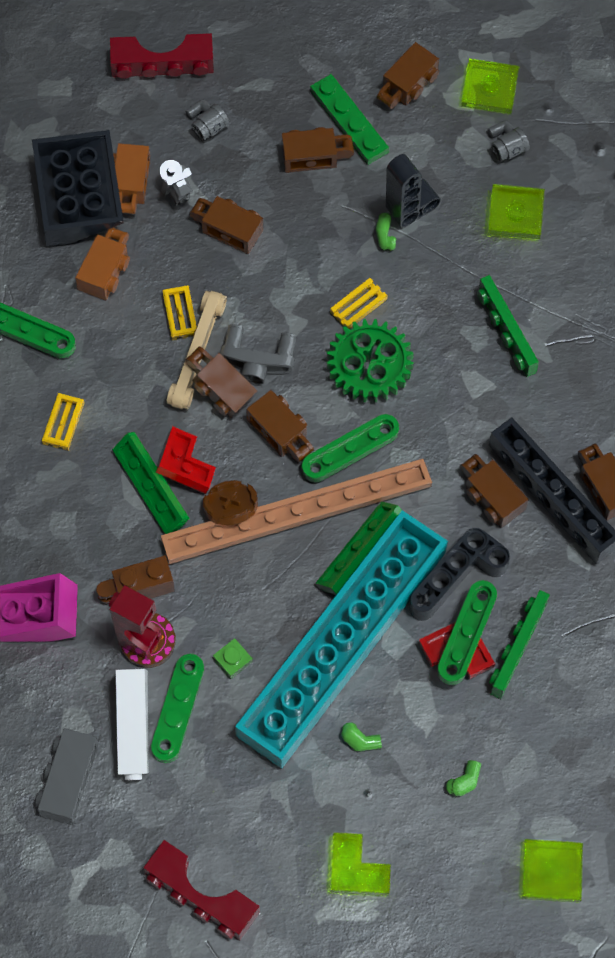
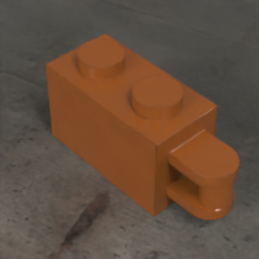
[113,143,150,214]
[75,227,130,301]

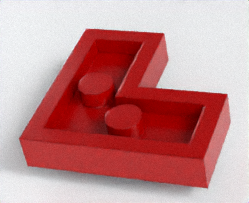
[156,426,216,494]
[418,622,495,679]

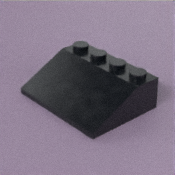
[32,130,124,246]

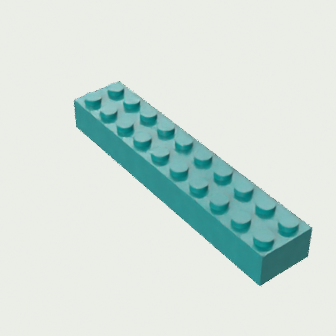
[235,510,448,769]

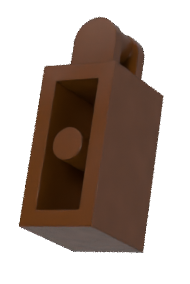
[376,42,440,109]
[282,127,354,173]
[189,196,263,255]
[185,346,257,418]
[246,390,314,462]
[577,443,615,521]
[460,454,529,528]
[96,555,175,604]

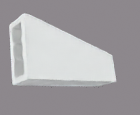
[116,669,149,780]

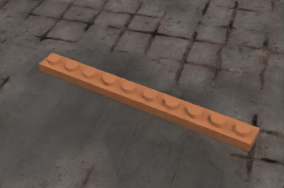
[161,459,432,564]

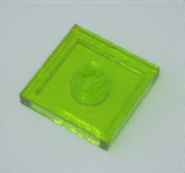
[461,58,519,114]
[488,184,545,239]
[522,839,583,903]

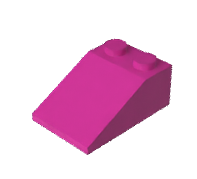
[0,573,78,642]

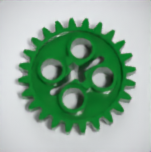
[327,319,414,403]

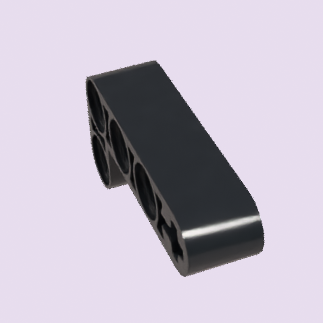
[386,154,441,227]
[409,528,510,621]

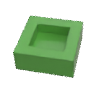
[213,638,253,679]

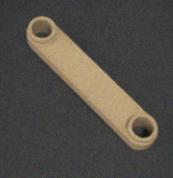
[167,291,227,410]

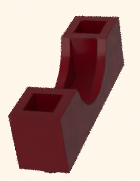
[110,33,214,79]
[108,585,162,660]
[143,840,260,941]

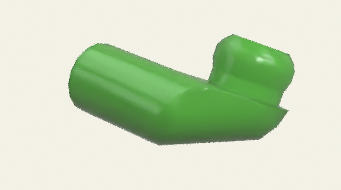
[375,213,397,251]
[341,722,382,751]
[446,760,481,796]

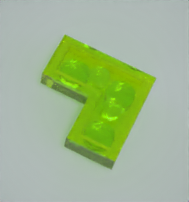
[331,833,391,896]

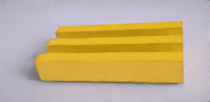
[330,278,388,329]
[162,285,197,341]
[42,393,84,451]

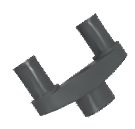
[220,324,296,385]

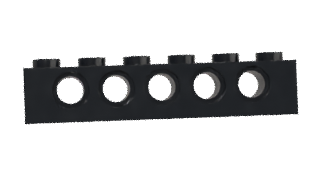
[489,417,615,565]

